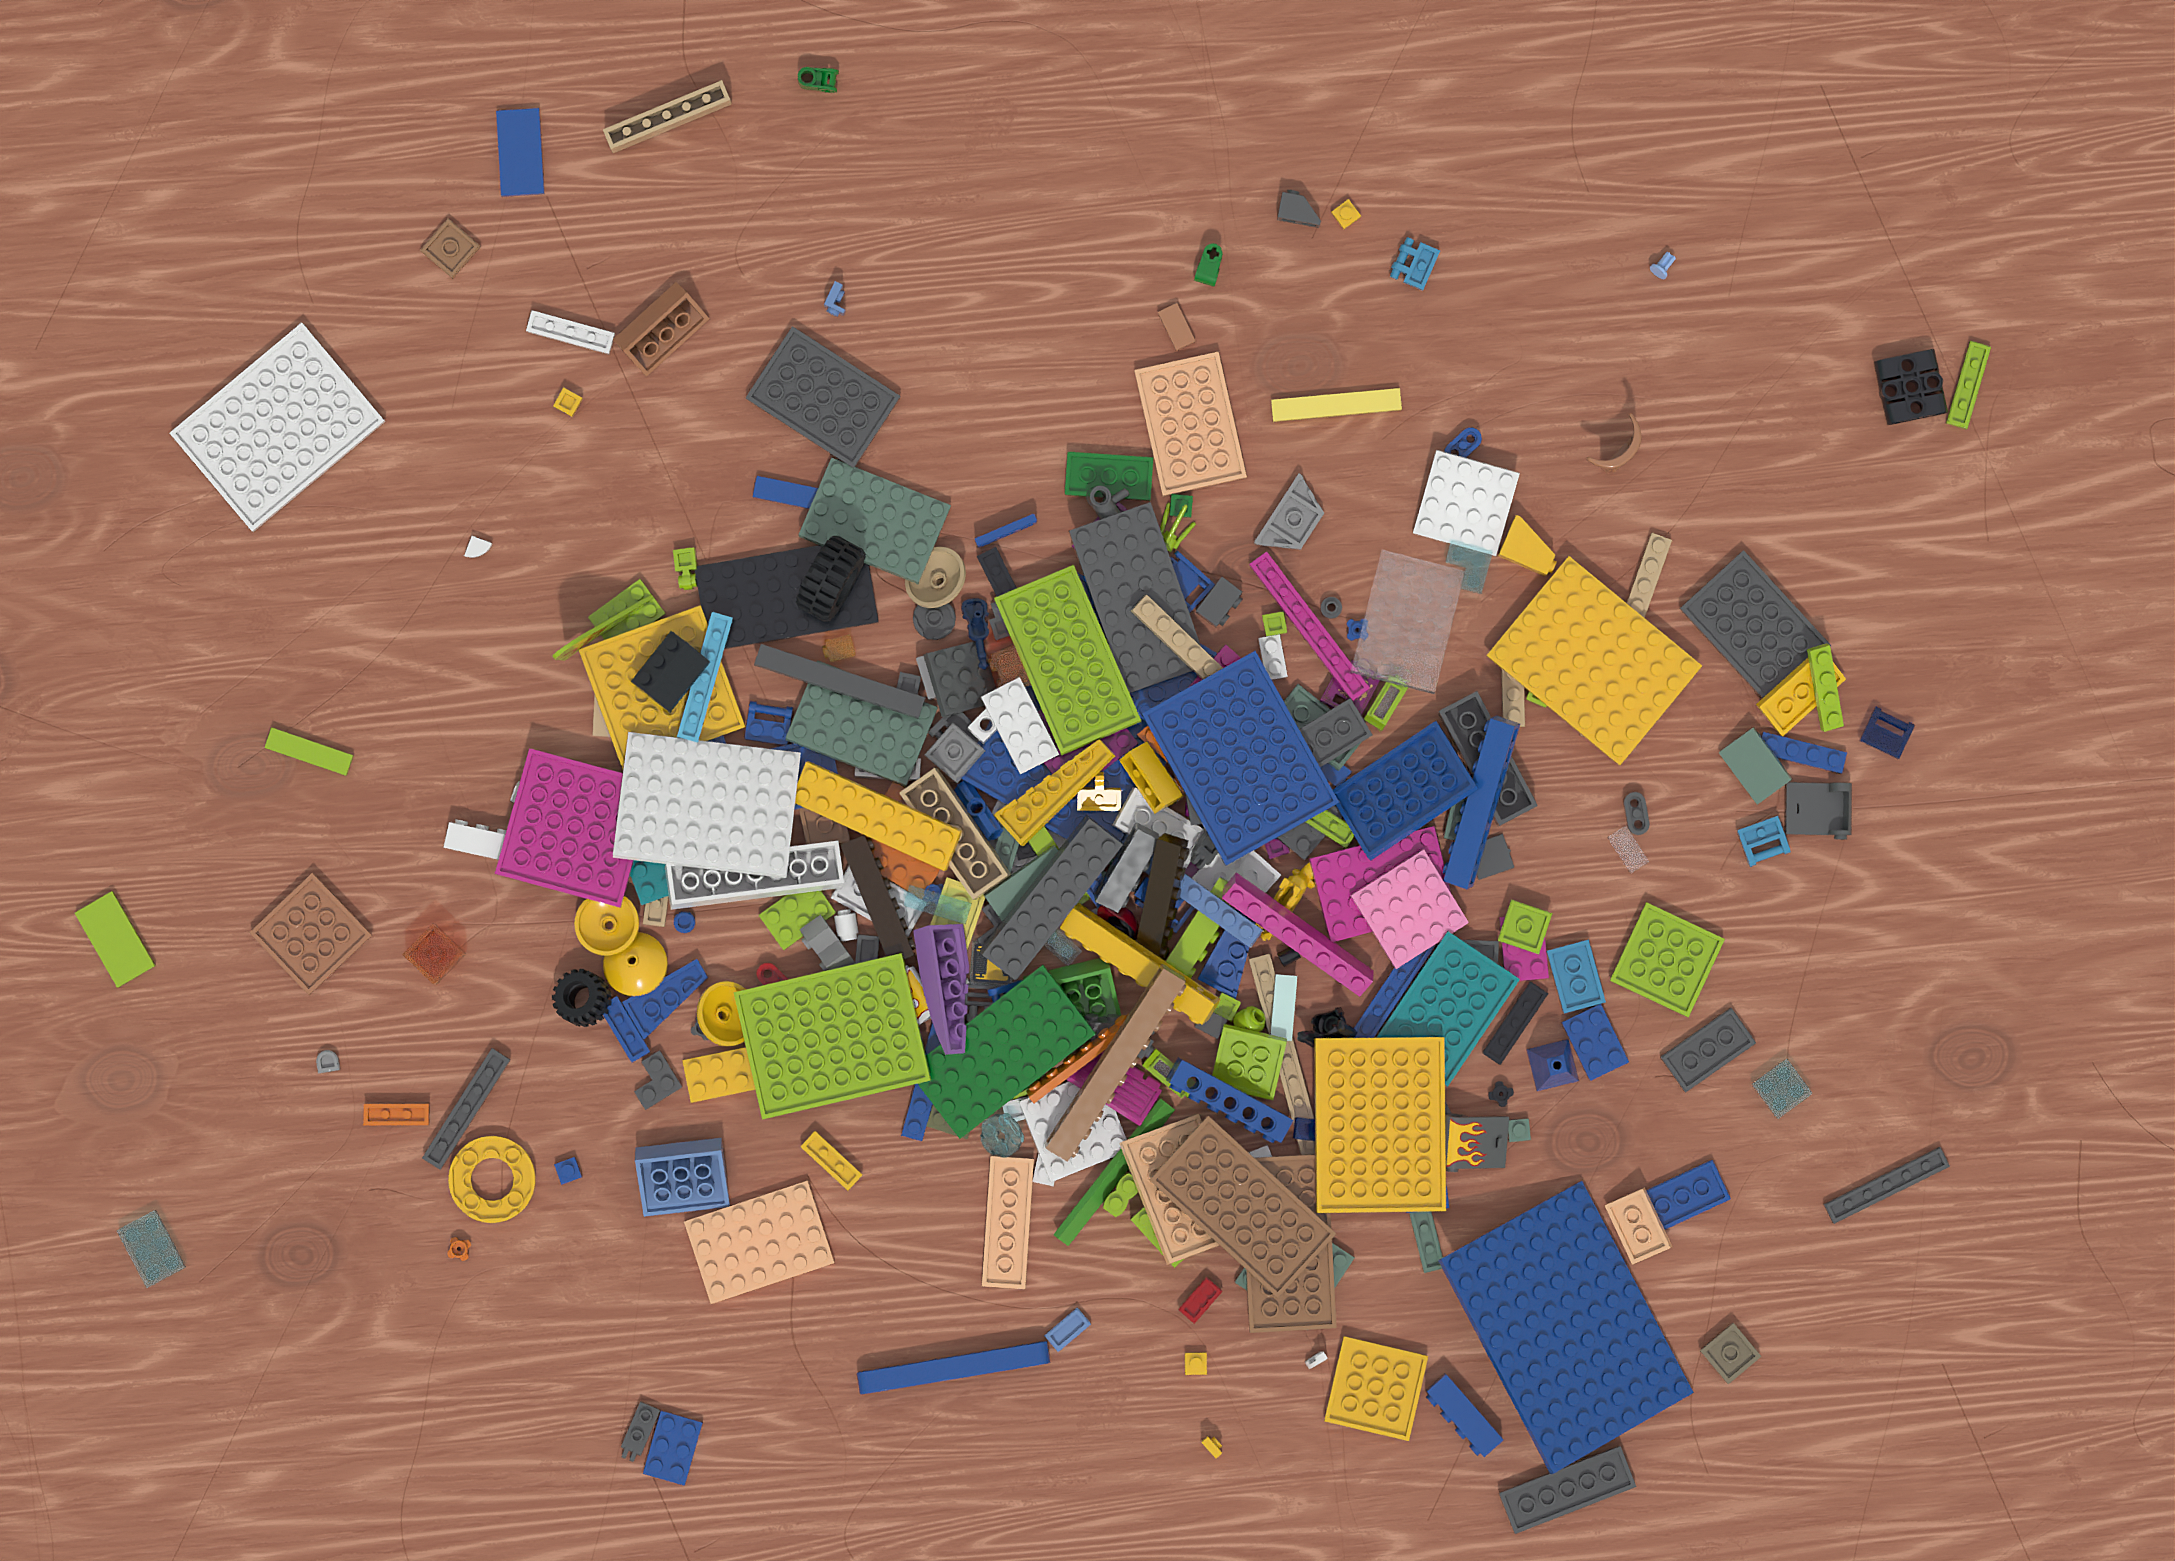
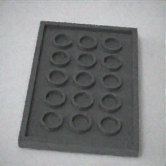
[746,326,901,468]
[1680,550,1831,698]

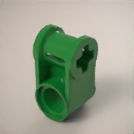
[798,67,839,93]
[1194,243,1223,287]

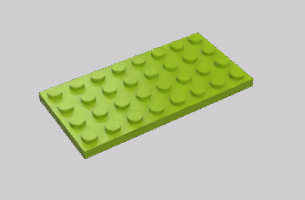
[994,565,1141,755]

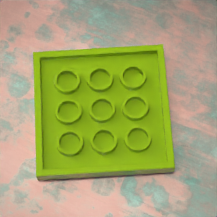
[1609,902,1725,1017]

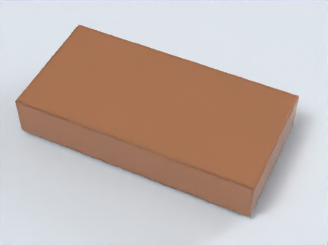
[1158,303,1196,351]

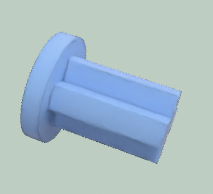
[1650,252,1676,279]

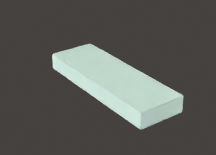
[1270,974,1297,1041]

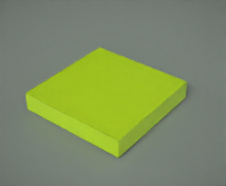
[1497,899,1552,954]

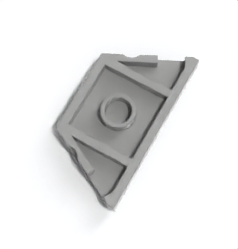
[1254,473,1324,550]

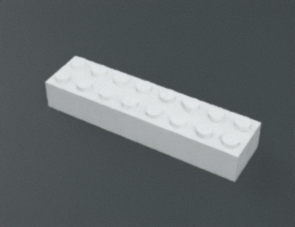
[665,841,844,910]

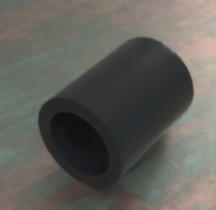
[1277,947,1301,967]

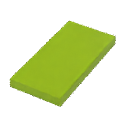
[75,891,156,988]

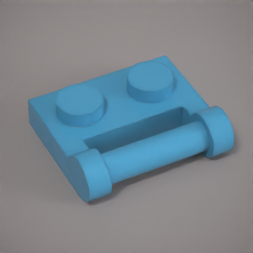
[1737,816,1791,867]

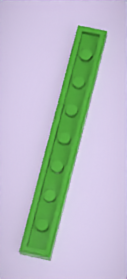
[1054,1098,1175,1246]

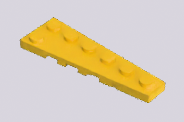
[994,739,1115,846]

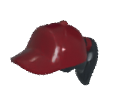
[1097,905,1138,941]

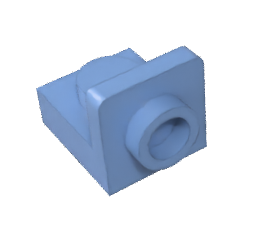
[824,281,846,317]

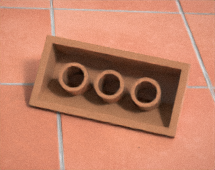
[613,282,709,377]

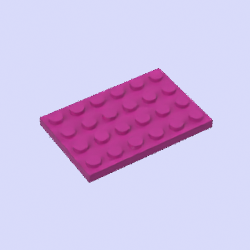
[1309,826,1451,942]

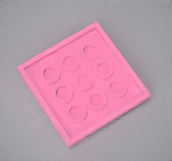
[1350,849,1469,969]

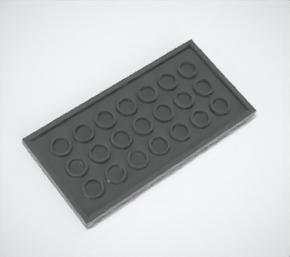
[1069,502,1201,693]

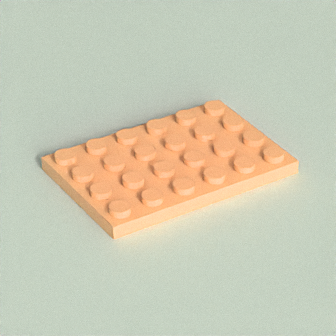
[1134,352,1247,496]
[1119,1114,1220,1265]
[684,1180,835,1304]

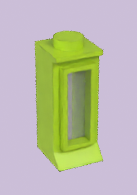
[1363,675,1409,732]
[1142,1049,1196,1099]

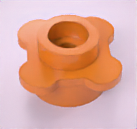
[447,1237,471,1261]

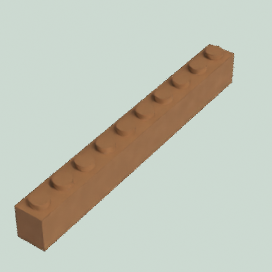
[1045,964,1186,1162]

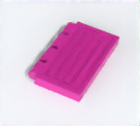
[1067,1050,1162,1126]

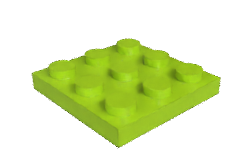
[1212,1024,1287,1100]

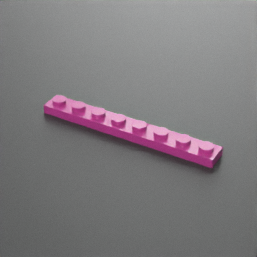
[1249,552,1370,702]

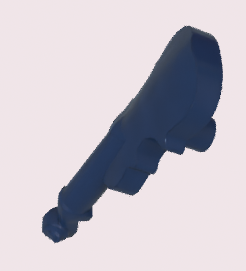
[961,598,989,670]

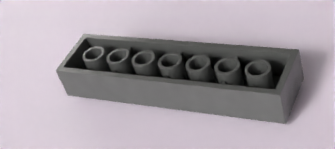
[980,814,1123,980]

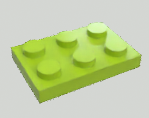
[759,891,836,950]

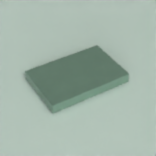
[1719,727,1793,804]

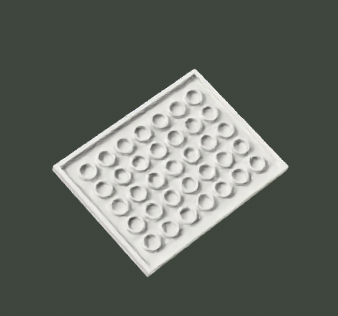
[170,323,385,532]
[613,732,801,878]

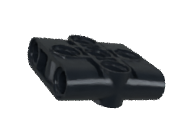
[1874,349,1948,425]

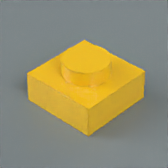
[1331,199,1361,230]
[553,387,583,417]
[1185,1352,1207,1375]
[1201,1435,1222,1458]

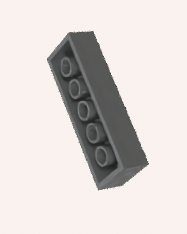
[1437,691,1538,827]

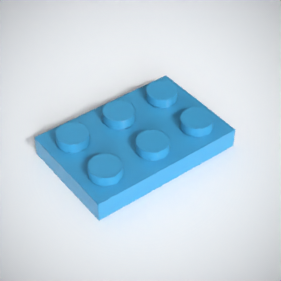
[1546,940,1606,1014]

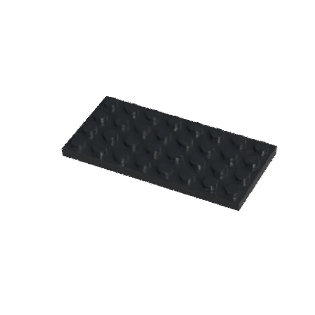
[695,545,879,649]

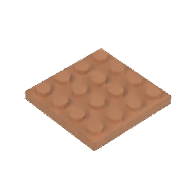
[249,873,373,995]

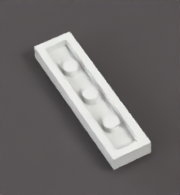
[526,310,615,355]

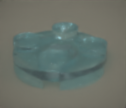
[980,1113,1024,1158]

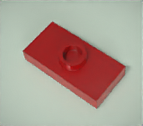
[1178,1277,1223,1324]

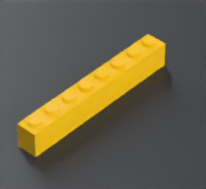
[1060,903,1221,1025]

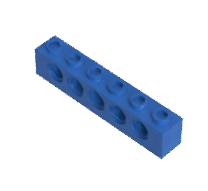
[1166,1057,1294,1143]

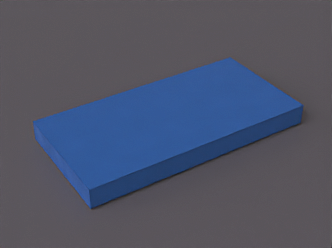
[496,108,545,197]
[1646,1160,1731,1230]

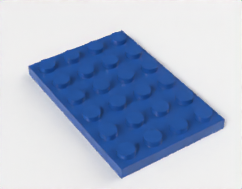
[1333,721,1479,861]

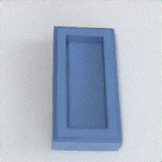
[1044,1307,1091,1352]

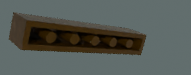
[1136,833,1189,960]
[840,835,916,959]

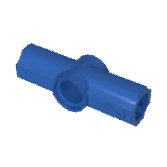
[954,781,1004,841]

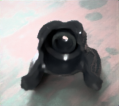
[1297,1007,1357,1048]

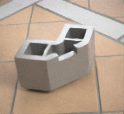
[800,915,856,971]

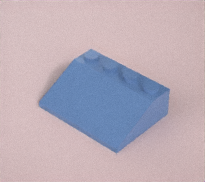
[635,1138,730,1217]

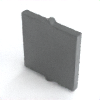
[1477,834,1514,880]

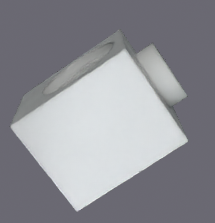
[968,709,997,744]

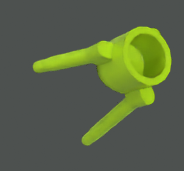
[1160,503,1196,552]

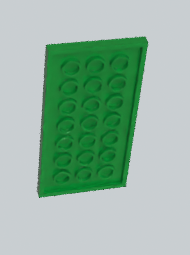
[918,965,1097,1139]

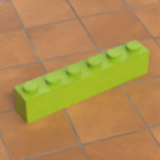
[1166,877,1232,978]

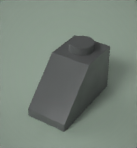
[1277,190,1321,228]

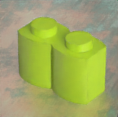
[1103,1173,1138,1217]

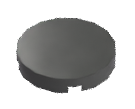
[913,603,956,640]

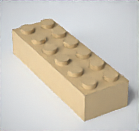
[900,768,1011,900]

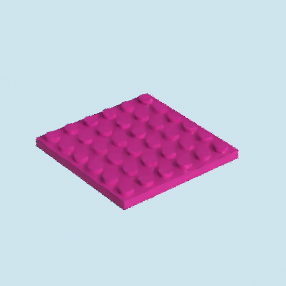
[495,748,634,908]

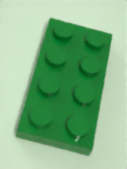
[1065,452,1153,501]

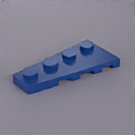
[1198,909,1256,999]
[622,959,708,1040]

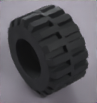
[552,969,612,1027]

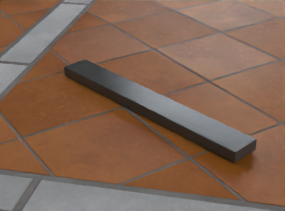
[754,644,925,719]

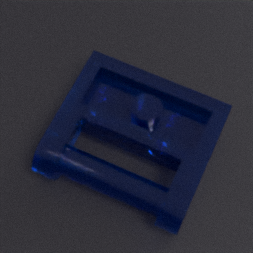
[1859,706,1915,759]

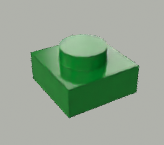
[1170,494,1193,518]

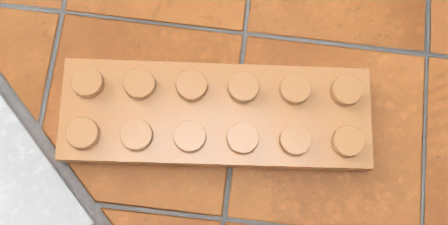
[982,1156,1034,1289]

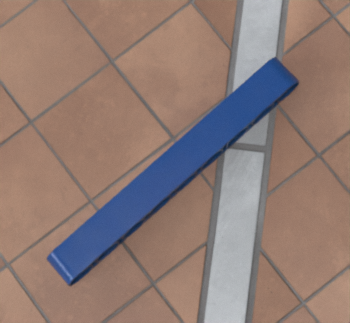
[857,1341,1051,1394]

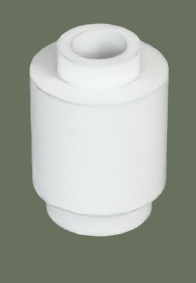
[834,909,859,941]

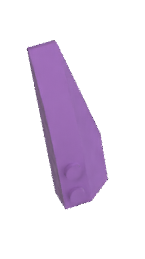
[913,924,969,1055]

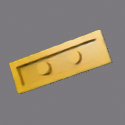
[801,1131,863,1191]

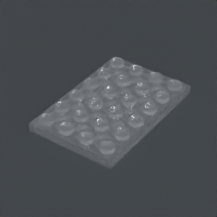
[1351,550,1465,694]

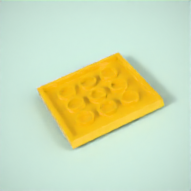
[1324,1336,1428,1441]

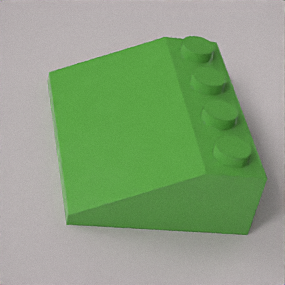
[1023,958,1121,1017]

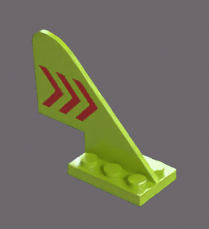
[552,579,666,661]

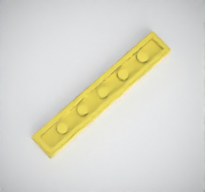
[1271,388,1402,422]

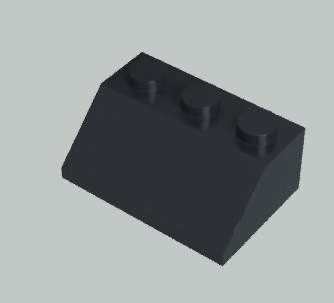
[631,631,710,713]

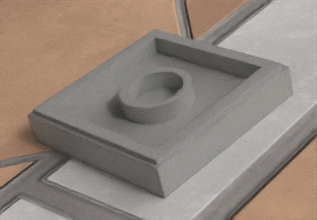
[925,723,985,783]

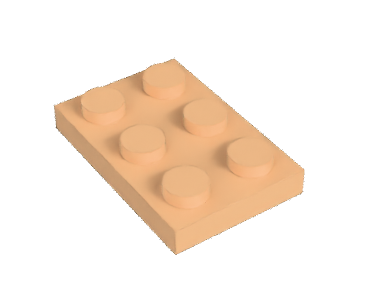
[1605,1187,1672,1265]

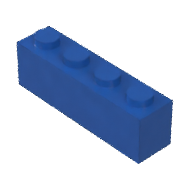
[1426,1373,1503,1457]

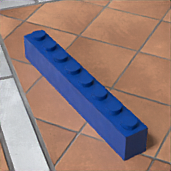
[1443,716,1520,889]

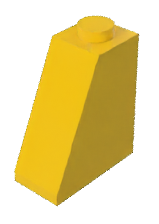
[1498,515,1557,576]

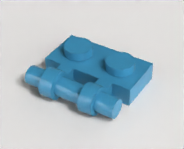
[1390,237,1440,291]

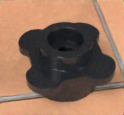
[1488,1081,1514,1107]

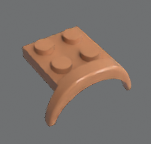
[1586,413,1642,474]

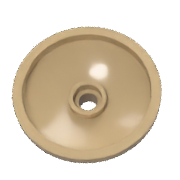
[905,547,966,608]

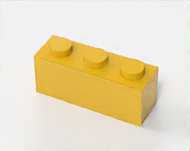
[1119,742,1183,814]

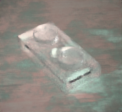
[1607,826,1649,874]

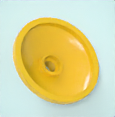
[574,896,639,956]
[603,932,668,996]
[697,981,746,1046]

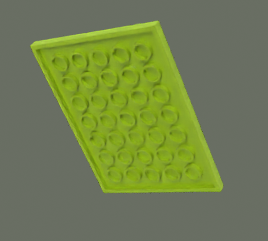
[734,953,931,1119]

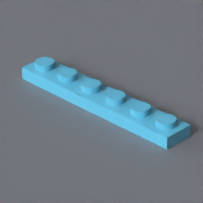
[677,612,733,743]

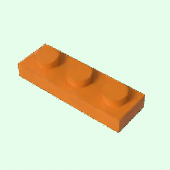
[363,1104,430,1126]

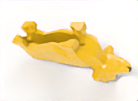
[1256,862,1316,941]

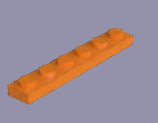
[1026,1013,1129,1103]

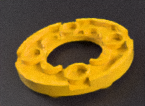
[448,1136,536,1223]

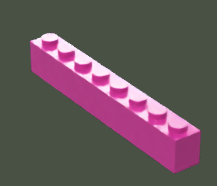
[1222,872,1374,997]

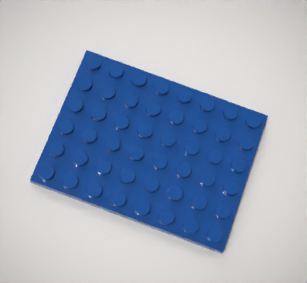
[1142,651,1339,866]

